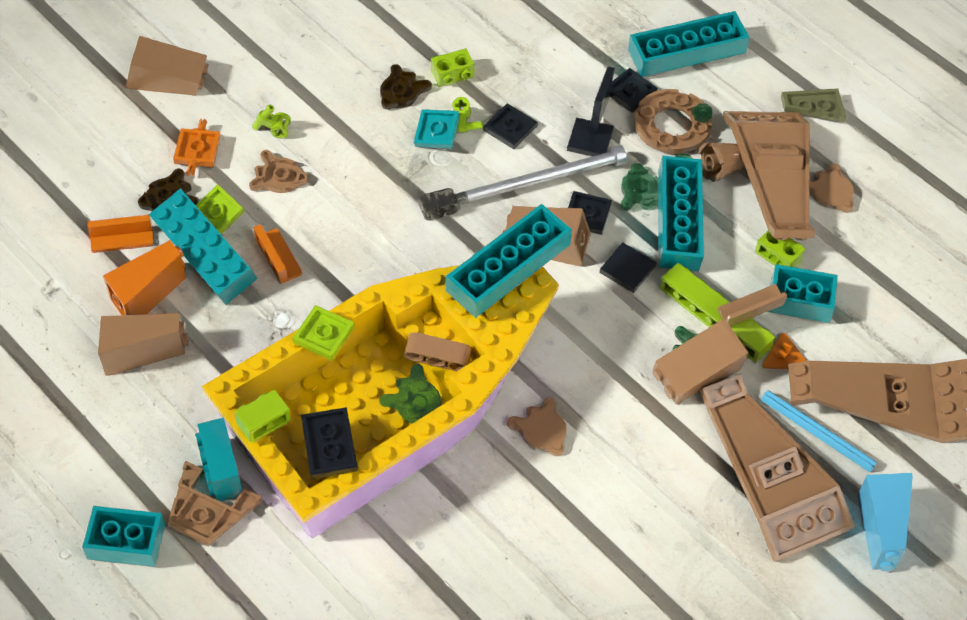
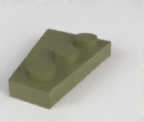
[781,88,846,123]

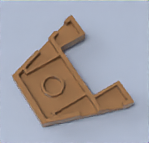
[168,461,262,546]

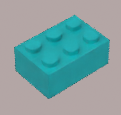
[768,264,838,323]
[195,418,242,502]
[82,506,166,567]

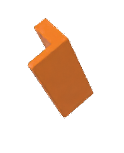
[87,214,154,253]
[253,224,302,284]

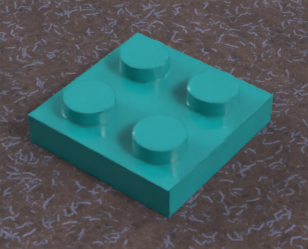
[413,109,460,149]

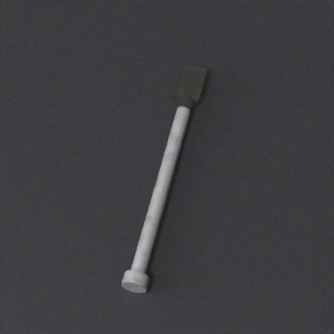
[418,145,627,220]

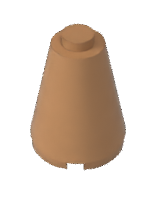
[698,142,745,182]

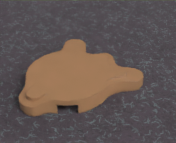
[249,150,308,193]
[809,164,854,213]
[507,398,567,456]

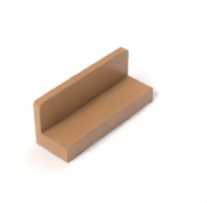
[717,284,787,327]

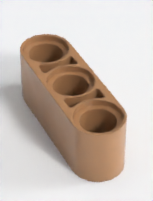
[404,332,472,371]

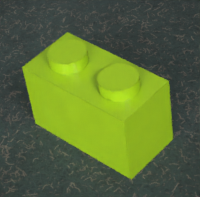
[234,389,291,444]

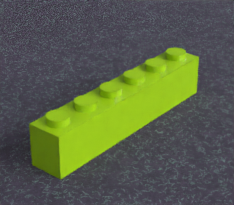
[660,263,775,364]

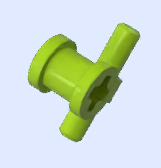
[452,97,483,133]
[252,104,291,139]

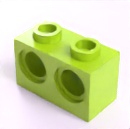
[431,48,475,87]
[755,231,806,267]

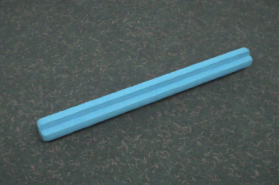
[761,390,877,472]

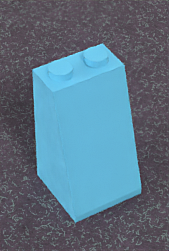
[857,473,913,571]

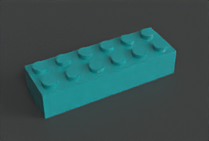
[628,11,750,77]
[658,155,704,271]
[149,188,258,305]
[446,204,572,318]

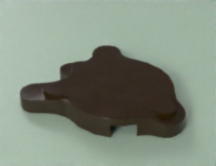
[380,64,432,110]
[138,168,198,211]

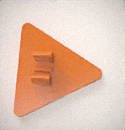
[763,333,806,369]

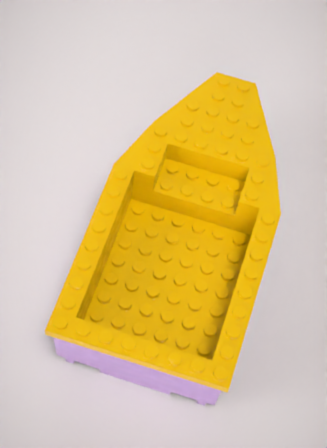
[202,265,559,539]

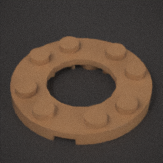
[634,89,712,154]

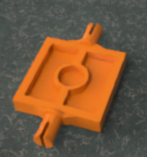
[173,119,221,176]

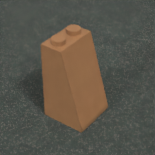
[126,36,209,96]
[502,206,591,266]
[98,313,189,376]
[653,318,748,404]

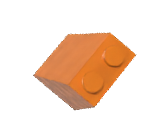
[103,240,186,315]

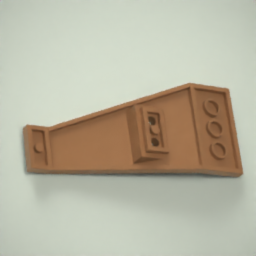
[723,111,815,241]
[788,359,967,443]
[699,374,856,561]

